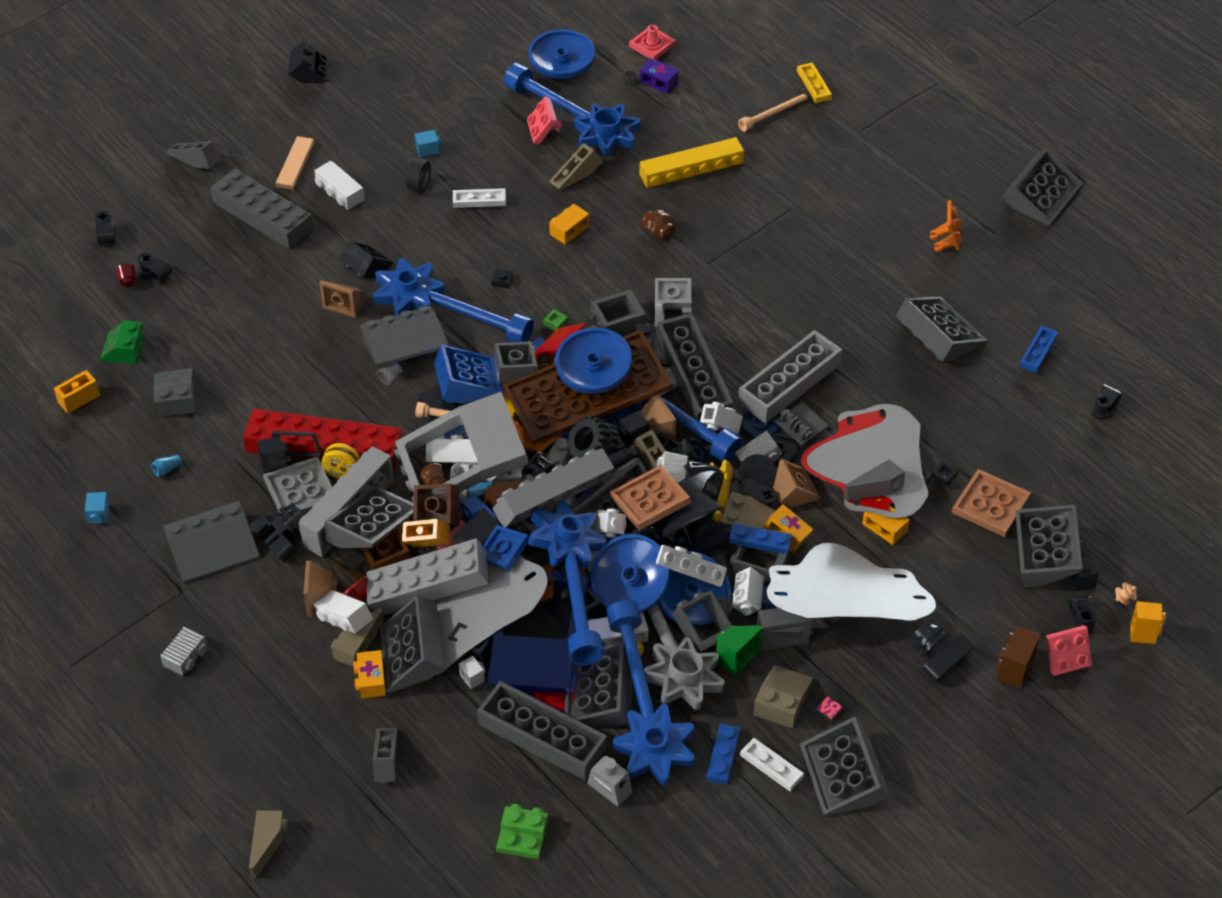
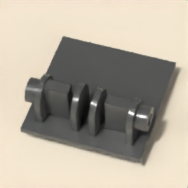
[775,402,829,446]

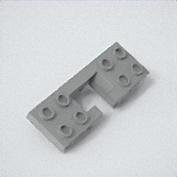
[655,278,692,364]

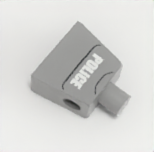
[588,756,632,807]

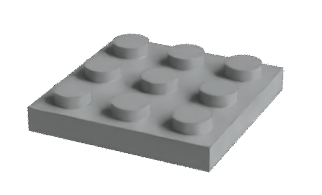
[263,457,332,514]

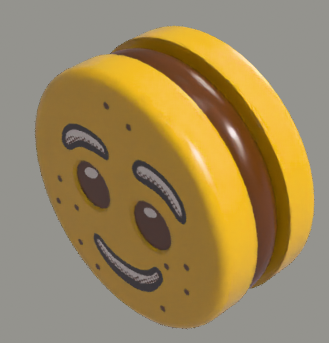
[322,443,360,479]

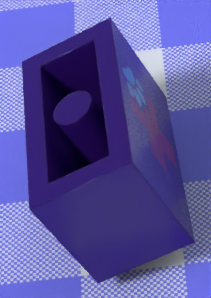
[640,58,679,94]

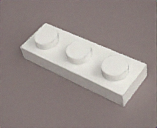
[453,189,506,208]
[740,738,804,791]

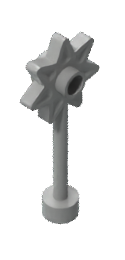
[644,604,725,710]

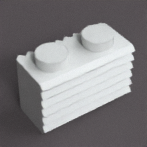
[657,451,688,483]

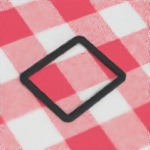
[271,431,322,457]

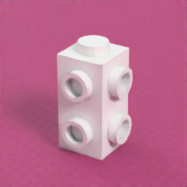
[700,402,743,434]
[591,509,627,538]
[732,567,764,616]

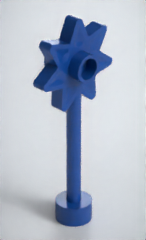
[504,63,641,156]
[373,258,534,342]
[631,396,743,463]
[528,500,607,665]
[606,600,694,785]

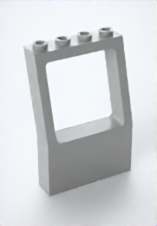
[394,392,529,503]

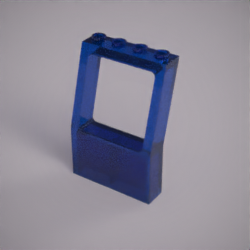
[488,571,589,694]

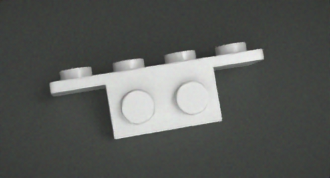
[656,545,727,587]

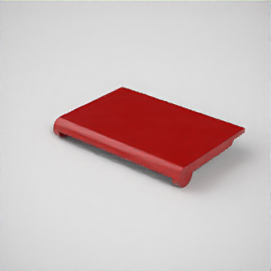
[534,323,586,360]

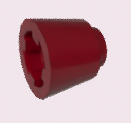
[115,264,136,287]

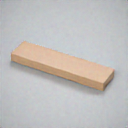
[276,136,314,190]

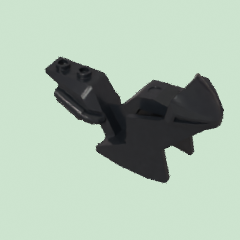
[606,462,730,554]

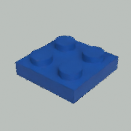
[483,525,529,571]

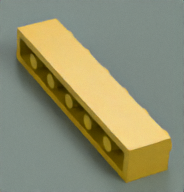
[639,137,744,188]

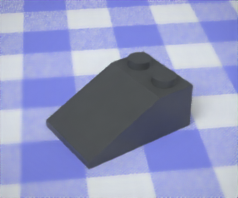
[153,368,196,417]

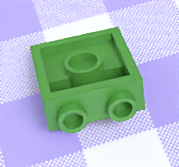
[496,804,548,859]

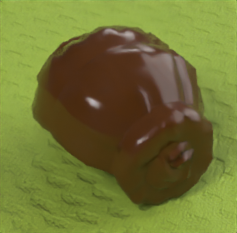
[640,209,675,241]
[419,463,447,485]

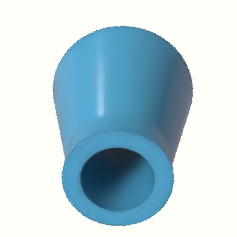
[151,455,182,477]

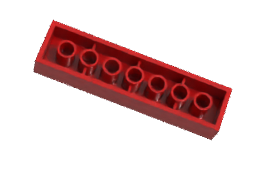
[243,408,403,472]

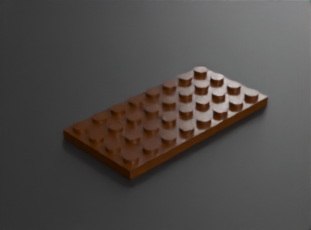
[503,330,673,445]

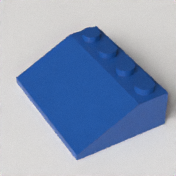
[434,344,504,404]

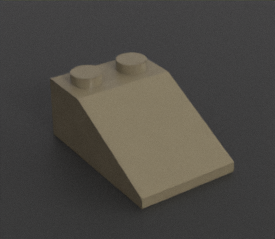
[721,492,775,538]
[754,665,813,728]

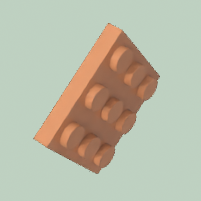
[610,465,691,530]
[952,469,1031,537]

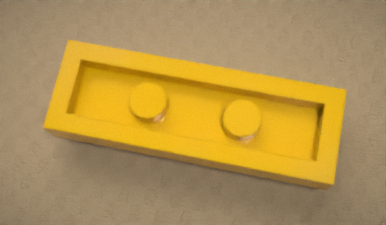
[797,62,832,103]

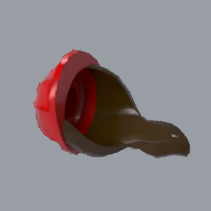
[330,560,368,602]

